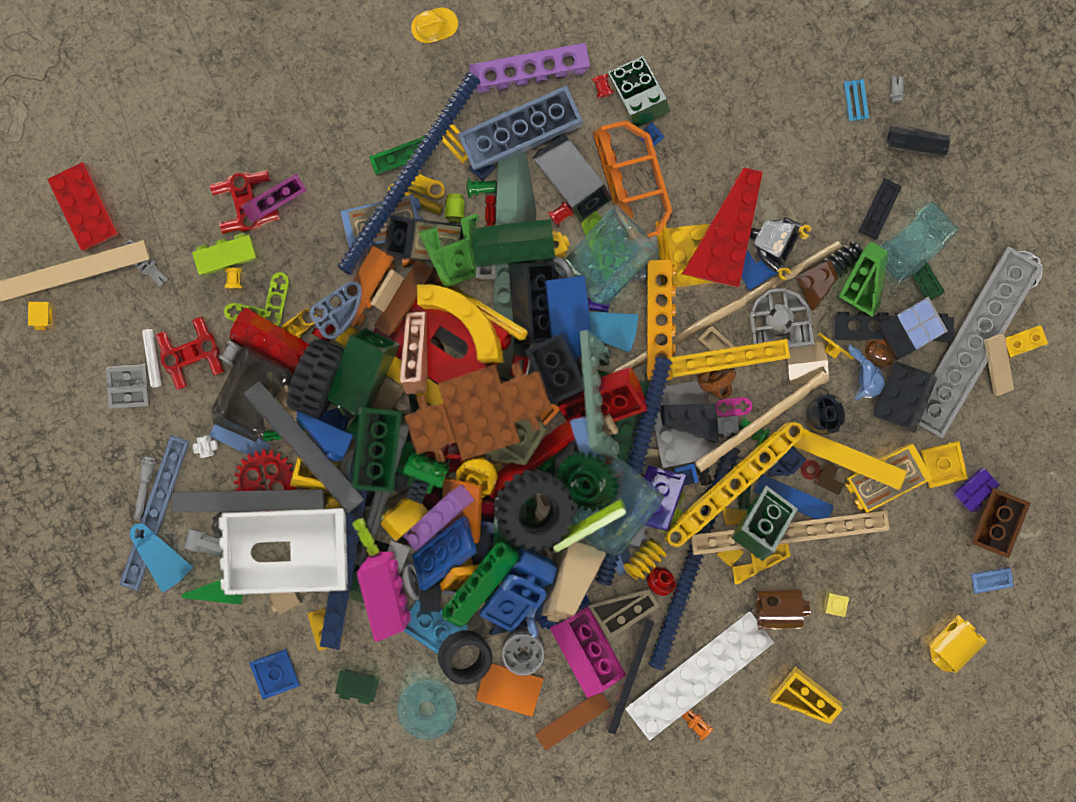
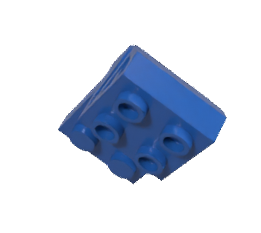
[479,547,557,632]

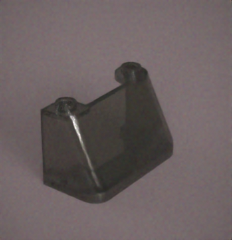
[211,345,292,442]

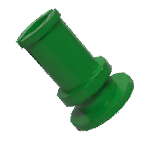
[466,178,497,198]
[738,417,770,446]

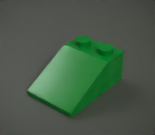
[182,579,247,605]

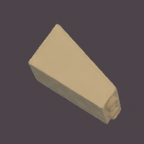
[541,542,606,622]

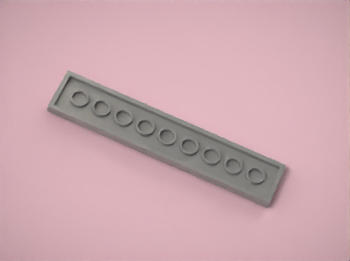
[919,246,1043,438]

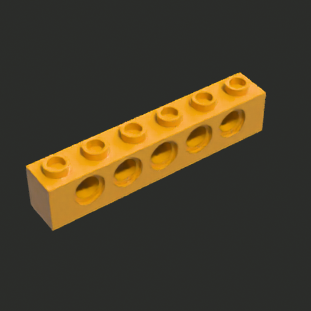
[647,260,676,380]

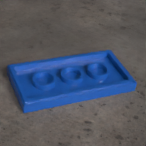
[545,275,591,357]
[412,516,477,591]

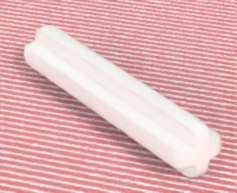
[142,329,162,388]

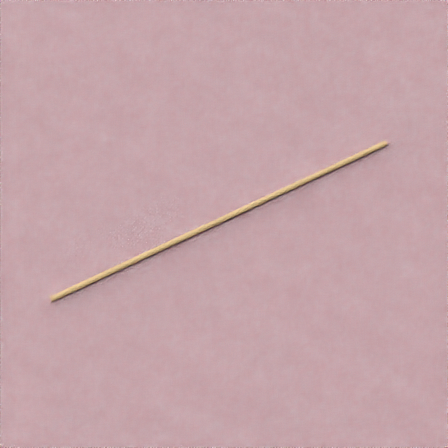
[290,241,843,557]

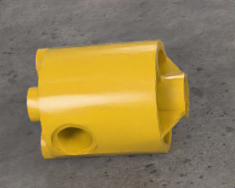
[928,615,987,673]

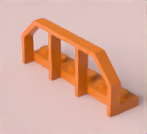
[592,120,672,246]

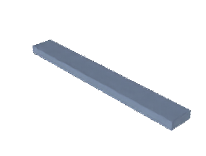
[119,435,190,591]

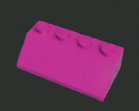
[357,552,411,642]
[550,606,626,698]

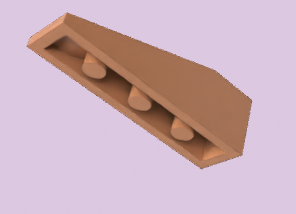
[400,312,428,394]

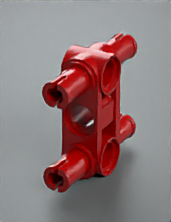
[210,170,280,234]
[155,316,224,390]

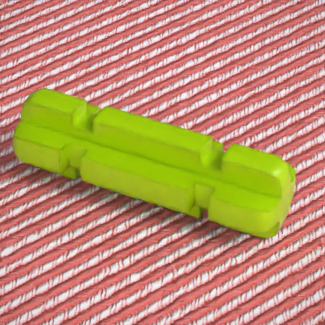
[353,518,379,557]

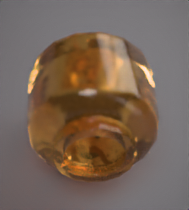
[865,340,895,368]

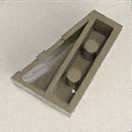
[588,588,660,639]

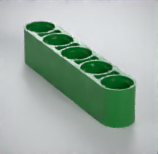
[442,542,519,627]

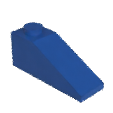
[296,411,353,462]

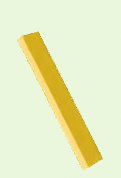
[669,339,790,378]
[793,428,908,490]

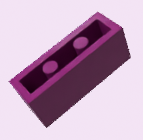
[241,173,307,223]

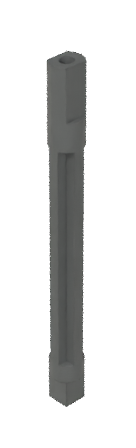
[355,423,409,566]

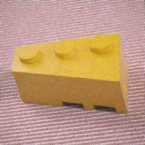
[771,666,843,724]

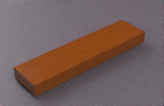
[374,260,435,337]
[535,692,611,751]

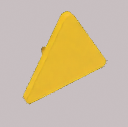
[818,332,854,359]

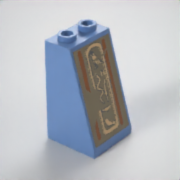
[341,194,424,248]

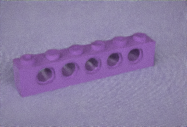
[469,43,590,93]

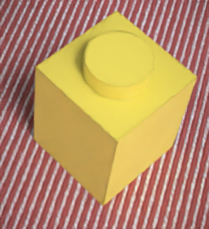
[823,592,849,617]

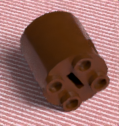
[755,589,810,630]

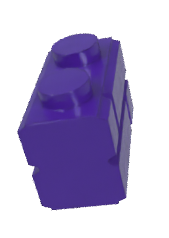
[952,468,1000,512]

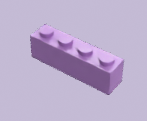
[403,485,475,551]

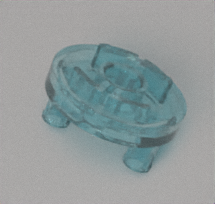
[397,679,457,740]

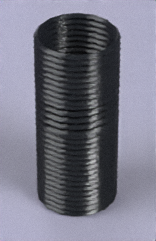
[886,123,951,158]

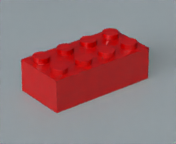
[47,162,121,252]

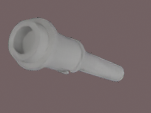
[134,456,156,520]

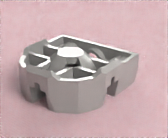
[749,288,814,349]

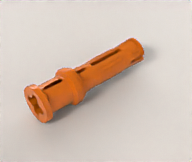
[681,709,714,741]

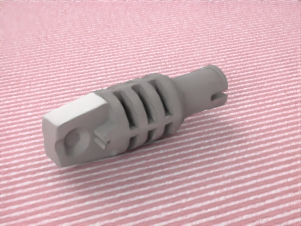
[123,239,168,287]

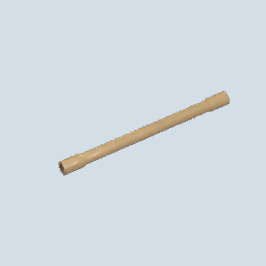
[695,371,829,472]

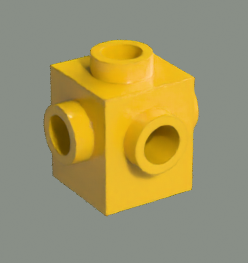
[552,230,570,258]

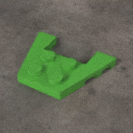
[419,214,479,287]

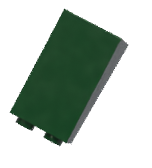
[327,328,400,416]

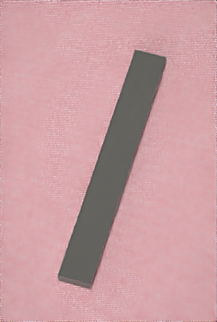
[244,381,364,514]
[172,489,325,513]

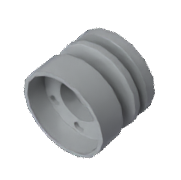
[502,628,544,676]

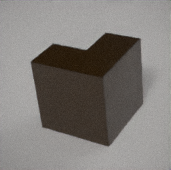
[814,462,844,495]

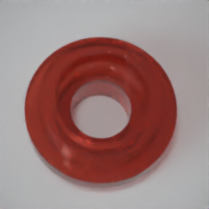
[800,460,821,480]

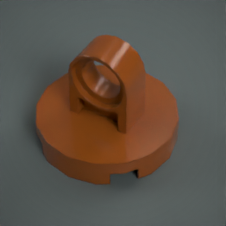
[697,368,736,399]

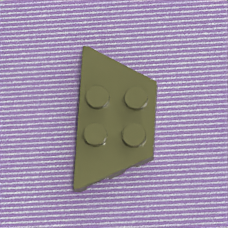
[484,416,547,465]

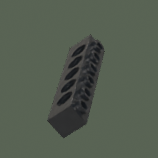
[832,312,954,342]

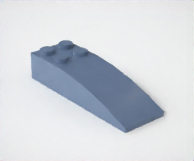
[458,85,583,170]

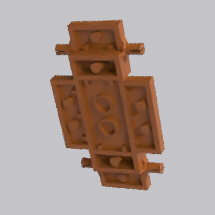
[405,363,552,463]

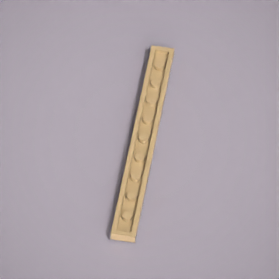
[691,511,890,555]

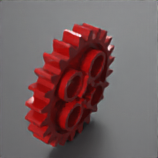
[233,448,298,512]

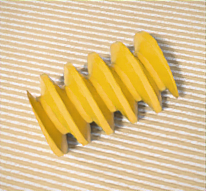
[623,538,667,581]

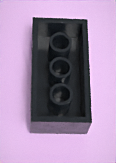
[509,261,555,344]

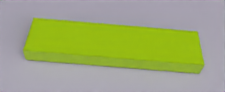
[553,499,626,552]

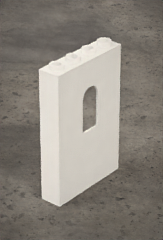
[219,509,348,595]

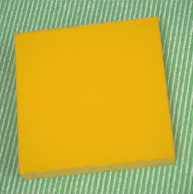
[920,441,968,488]

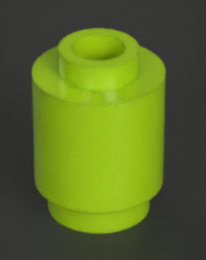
[445,193,465,223]

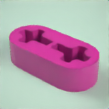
[715,397,752,417]

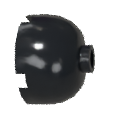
[806,394,845,434]

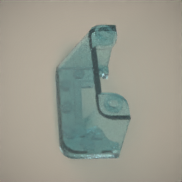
[571,458,664,555]

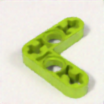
[224,272,290,326]

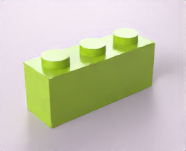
[192,233,258,276]

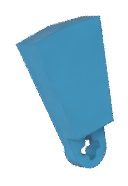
[589,312,638,353]
[129,523,194,593]

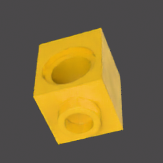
[28,302,52,330]

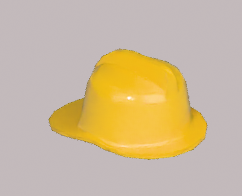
[411,8,458,43]

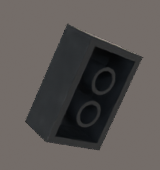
[525,332,584,405]
[874,361,937,433]

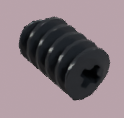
[823,241,863,278]

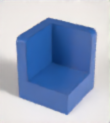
[317,408,349,432]
[673,463,699,486]

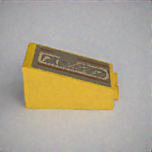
[844,443,933,513]

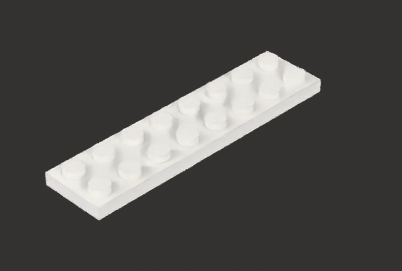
[625,611,774,741]

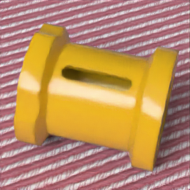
[224,268,242,289]

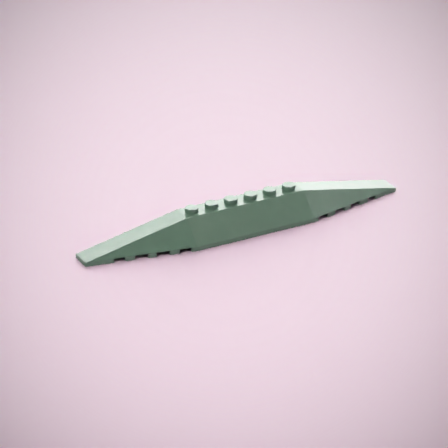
[494,112,536,380]

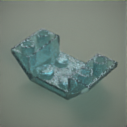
[880,201,959,282]

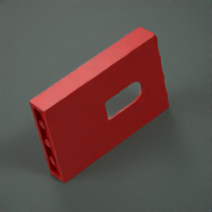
[373,282,512,383]

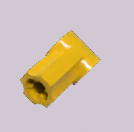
[408,174,446,200]

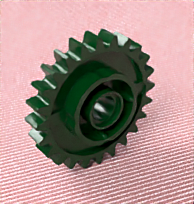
[556,450,620,512]

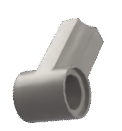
[184,528,223,557]

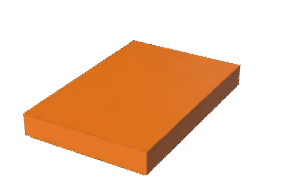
[442,477,482,543]
[476,663,544,717]

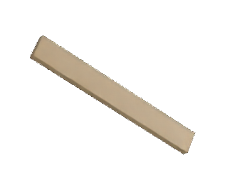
[0,240,151,302]

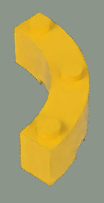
[417,284,503,364]

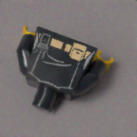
[749,217,811,281]

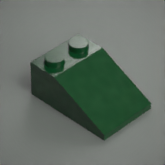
[731,486,798,561]

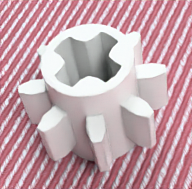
[192,435,218,458]

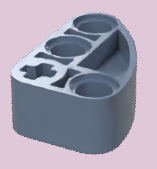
[310,281,363,339]

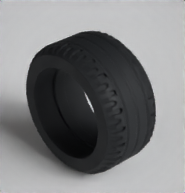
[438,630,492,685]

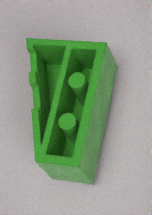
[838,242,888,317]

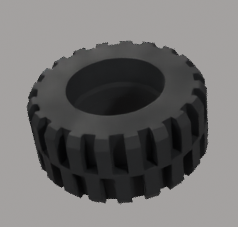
[286,339,345,418]
[494,470,575,551]

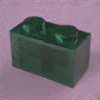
[335,668,380,705]

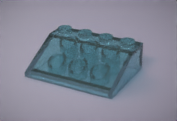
[565,204,658,305]

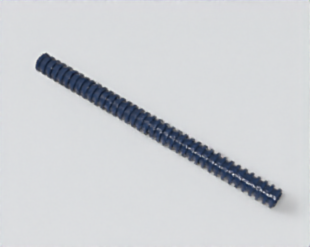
[337,73,481,275]
[595,357,673,586]
[648,447,741,671]

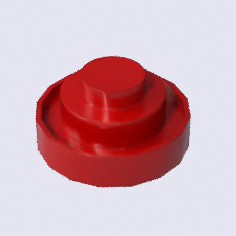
[647,567,676,596]

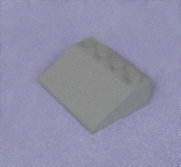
[647,381,718,468]

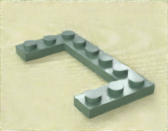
[580,330,619,461]

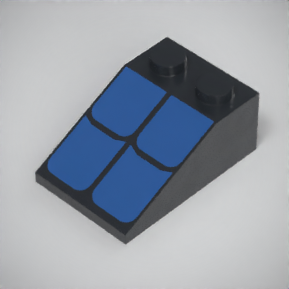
[876,297,948,361]

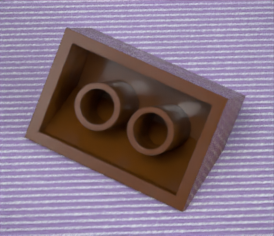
[971,488,1031,558]

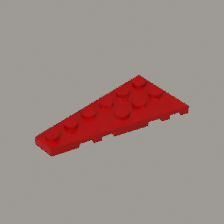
[681,167,763,288]

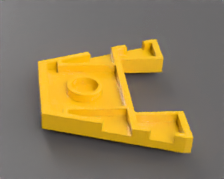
[722,508,791,585]

